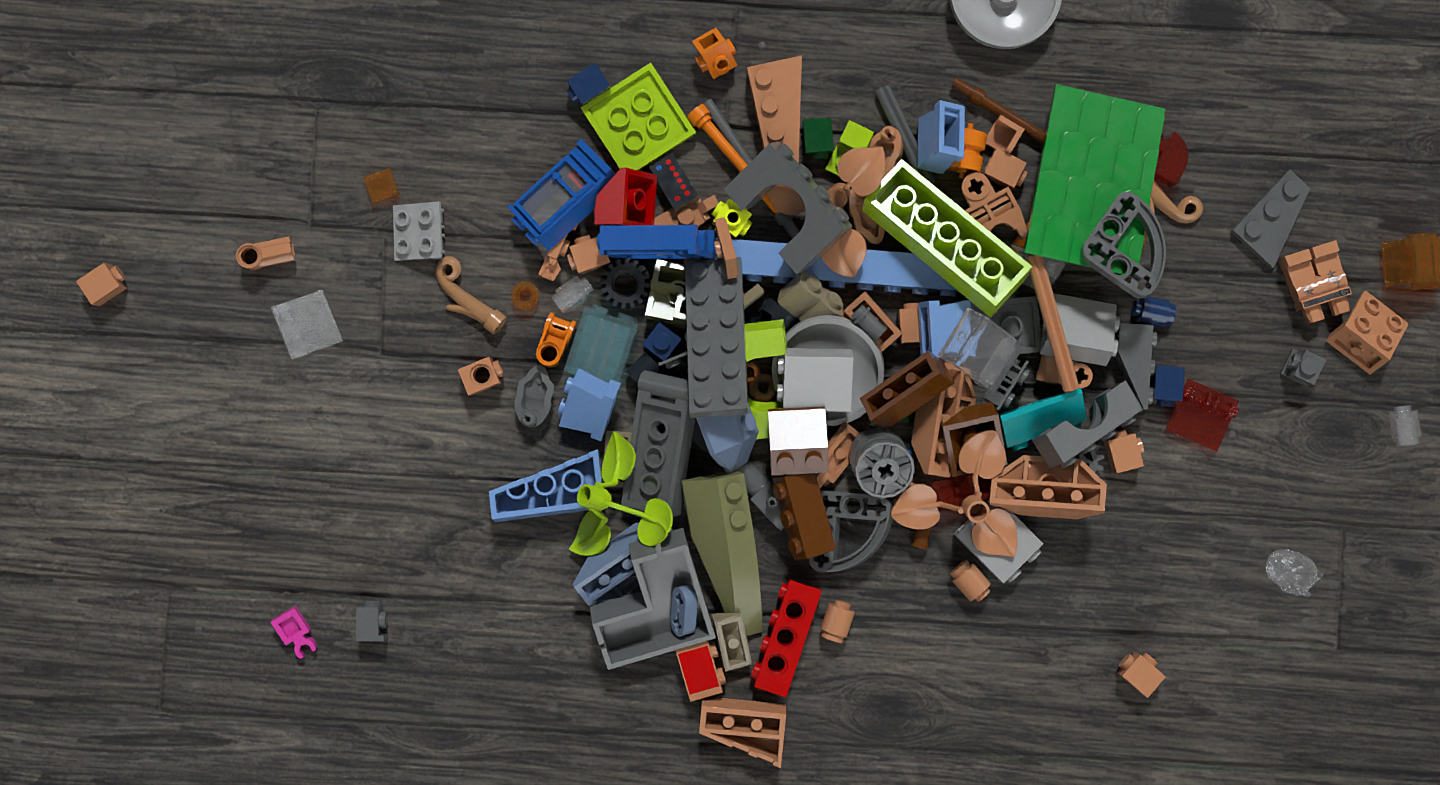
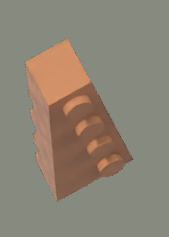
[747,55,802,164]

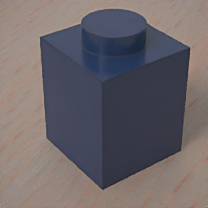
[566,63,611,106]
[642,322,682,361]
[1150,365,1185,406]

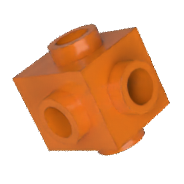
[692,28,738,79]

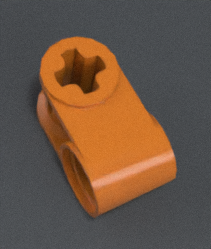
[536,312,577,368]

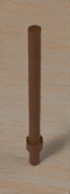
[951,78,1046,144]

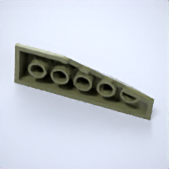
[681,470,763,636]

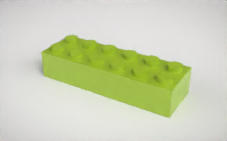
[862,159,1032,318]

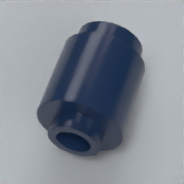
[1132,296,1176,327]

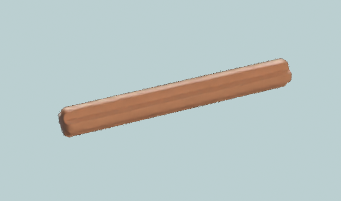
[1027,255,1079,392]

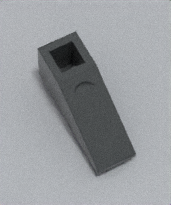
[1114,323,1157,410]

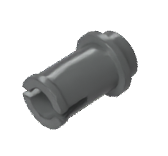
[851,305,887,341]

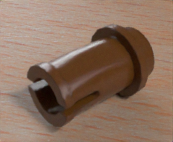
[747,363,761,385]
[910,527,932,549]

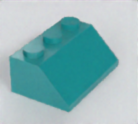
[998,388,1087,451]

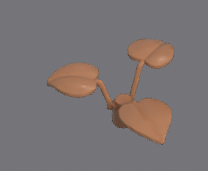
[767,147,886,277]
[891,430,1018,557]

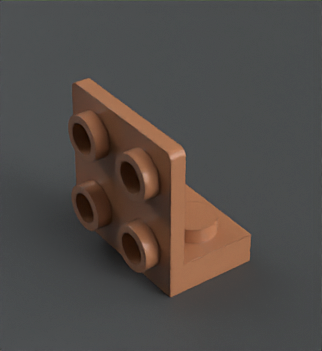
[1326,291,1408,375]

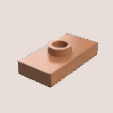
[714,217,738,279]

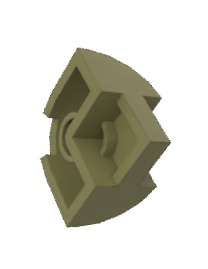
[645,259,687,329]

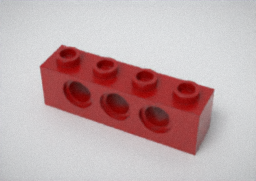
[750,578,822,697]

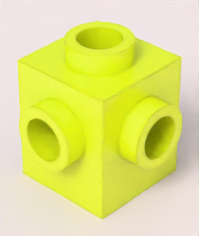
[711,198,752,239]

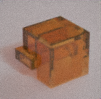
[1382,233,1440,291]

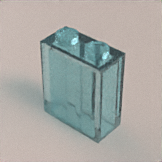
[564,304,639,383]

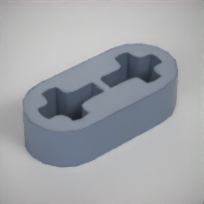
[671,584,698,637]

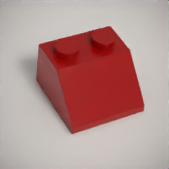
[594,167,657,226]

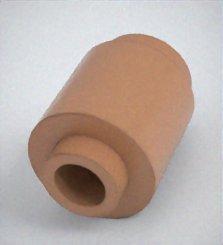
[950,559,991,602]
[820,600,855,643]

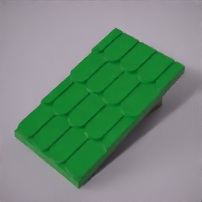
[1024,84,1165,277]

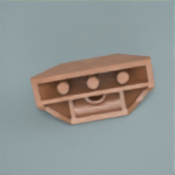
[911,362,976,477]
[989,455,1107,519]

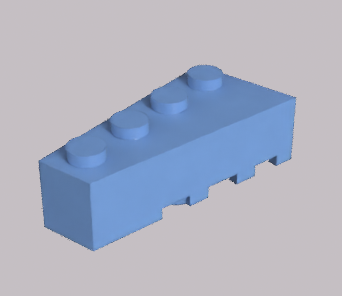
[489,449,603,522]

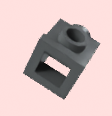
[1280,349,1326,386]
[356,600,388,641]

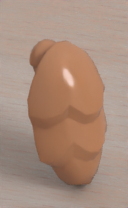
[868,126,903,178]
[847,189,885,244]

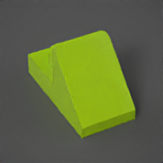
[825,120,874,178]

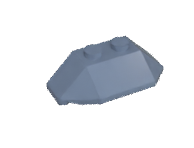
[687,368,759,473]
[573,523,673,606]

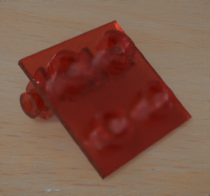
[1166,378,1239,452]

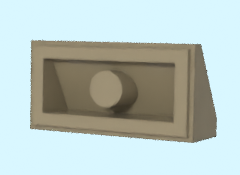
[711,613,752,672]

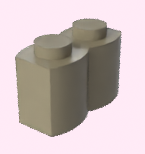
[778,272,843,321]

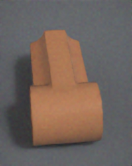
[236,236,295,270]

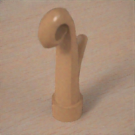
[1149,180,1203,224]
[436,256,507,335]

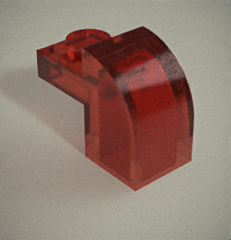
[1154,132,1189,187]
[928,473,992,510]

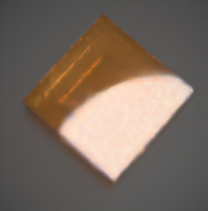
[364,168,400,204]

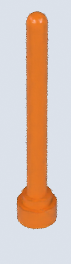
[687,104,780,214]

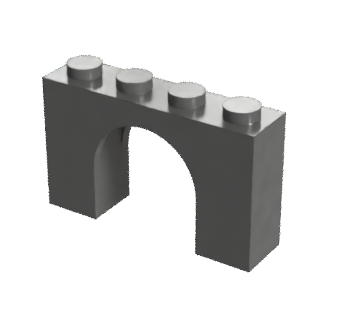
[723,142,853,274]

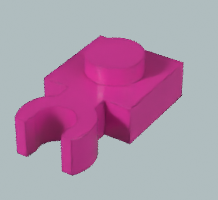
[270,605,317,659]

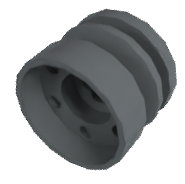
[848,427,914,498]

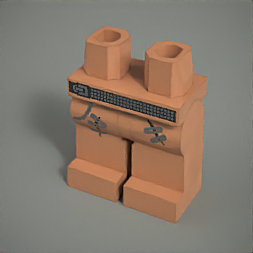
[1278,240,1352,324]

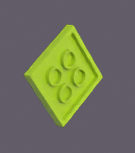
[581,63,696,171]

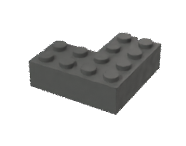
[590,528,716,670]

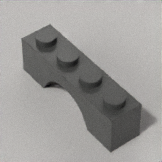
[1032,380,1143,469]

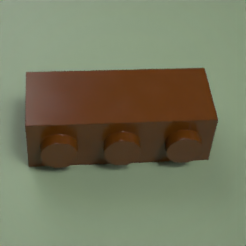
[860,351,954,430]
[772,473,836,560]

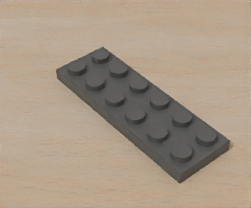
[685,257,749,418]

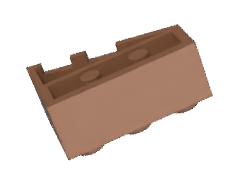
[699,697,786,768]

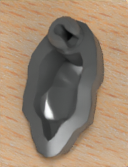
[515,365,554,428]

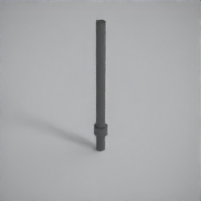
[703,99,800,239]

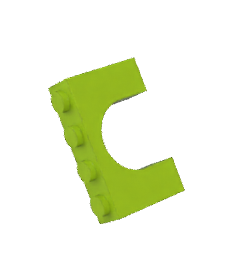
[745,319,787,439]

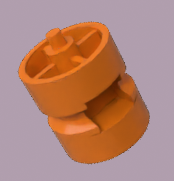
[948,123,987,179]

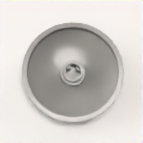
[950,0,1062,49]
[772,315,885,426]

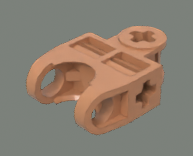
[961,172,1027,240]

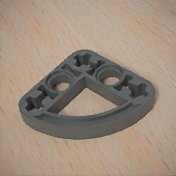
[1080,192,1166,299]
[809,491,894,572]

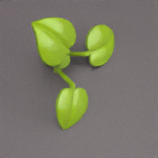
[569,431,673,556]

